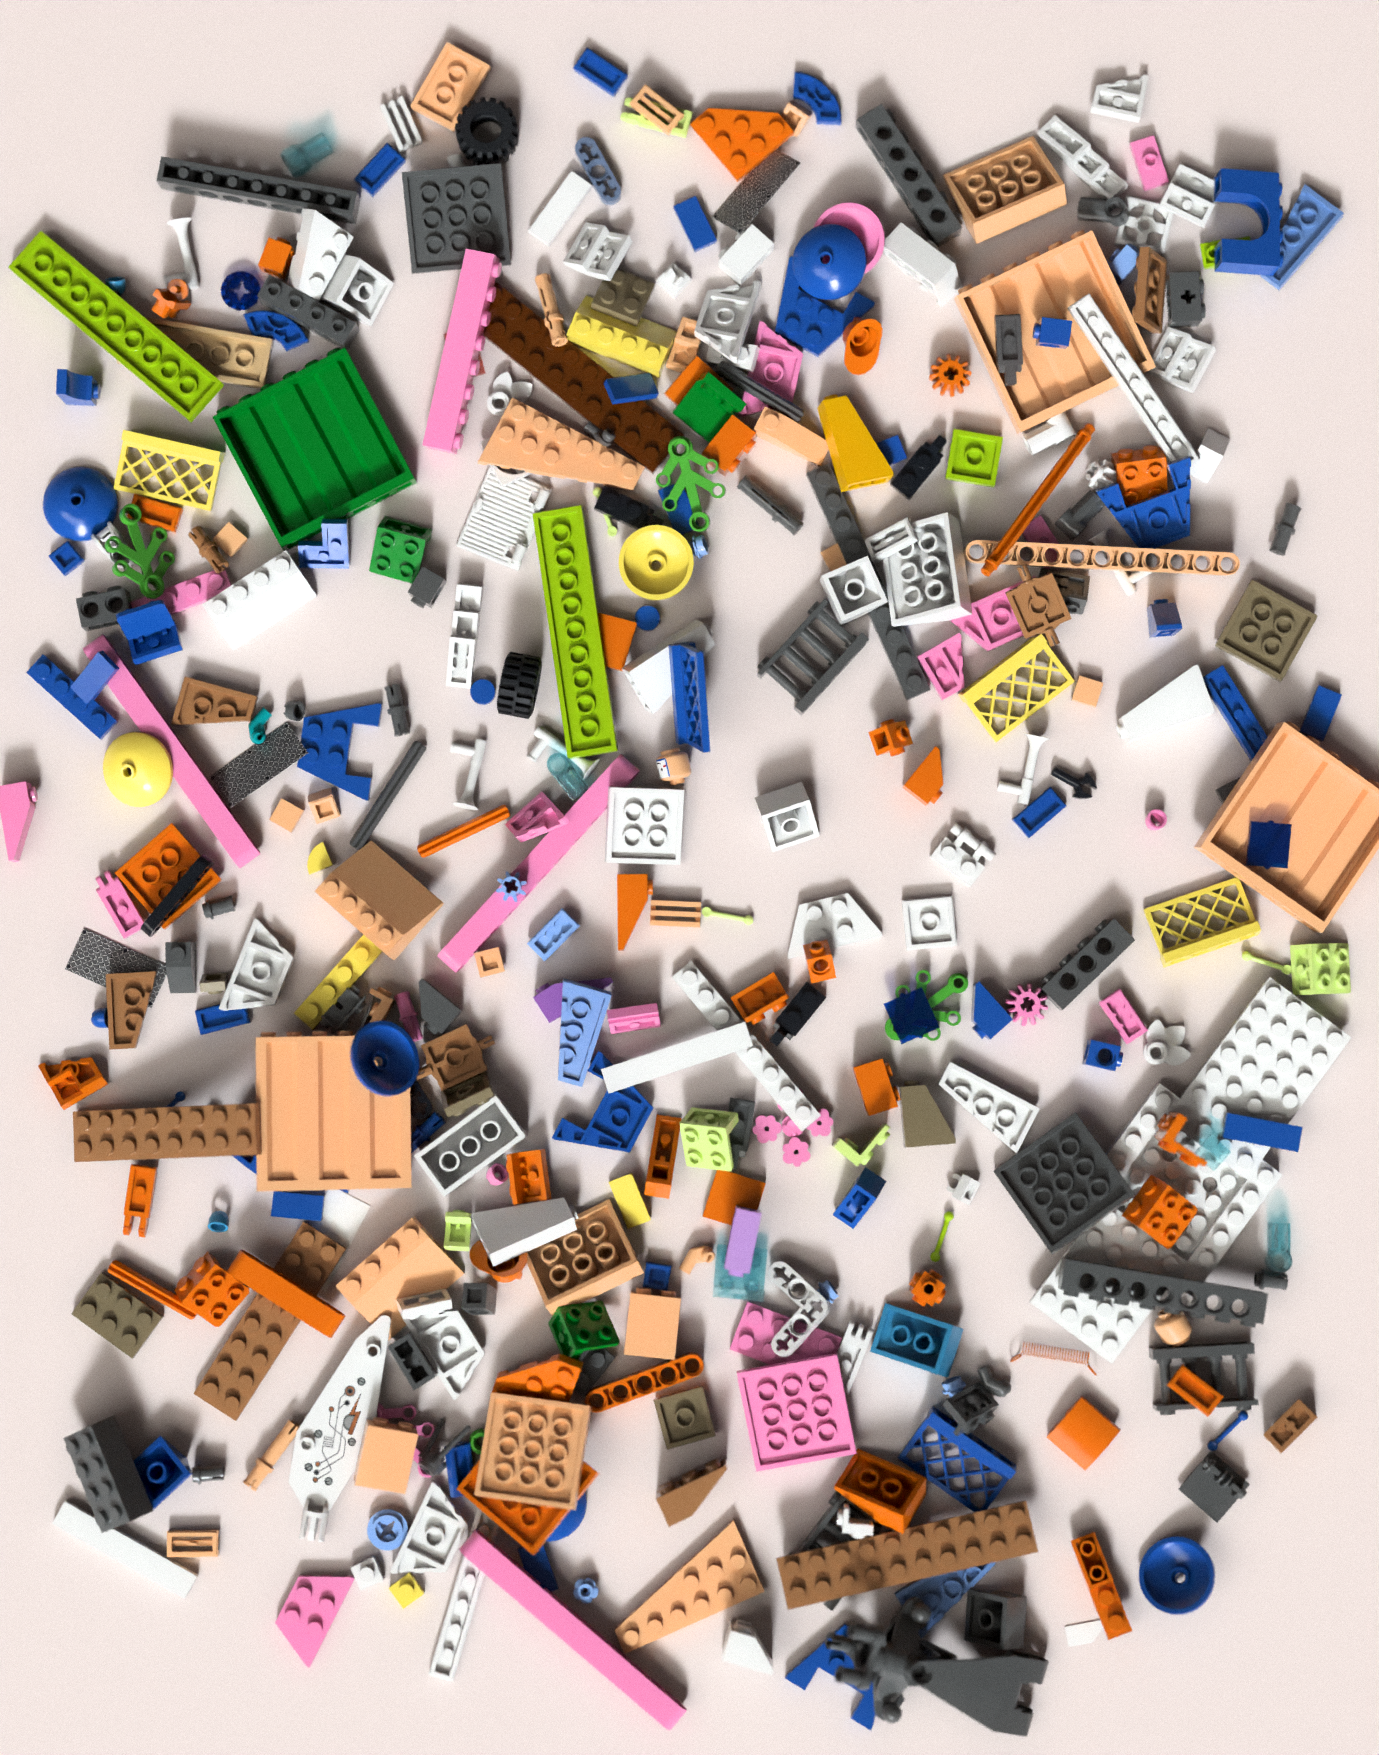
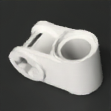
[90,521,135,570]

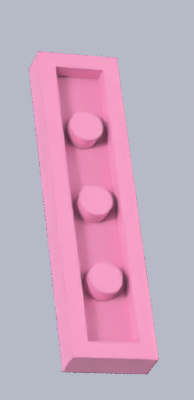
[130,570,231,615]

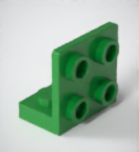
[673,372,746,443]
[369,516,433,584]
[548,1300,620,1360]

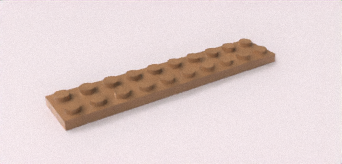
[776,1500,1038,1610]

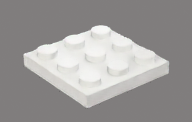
[604,786,684,865]

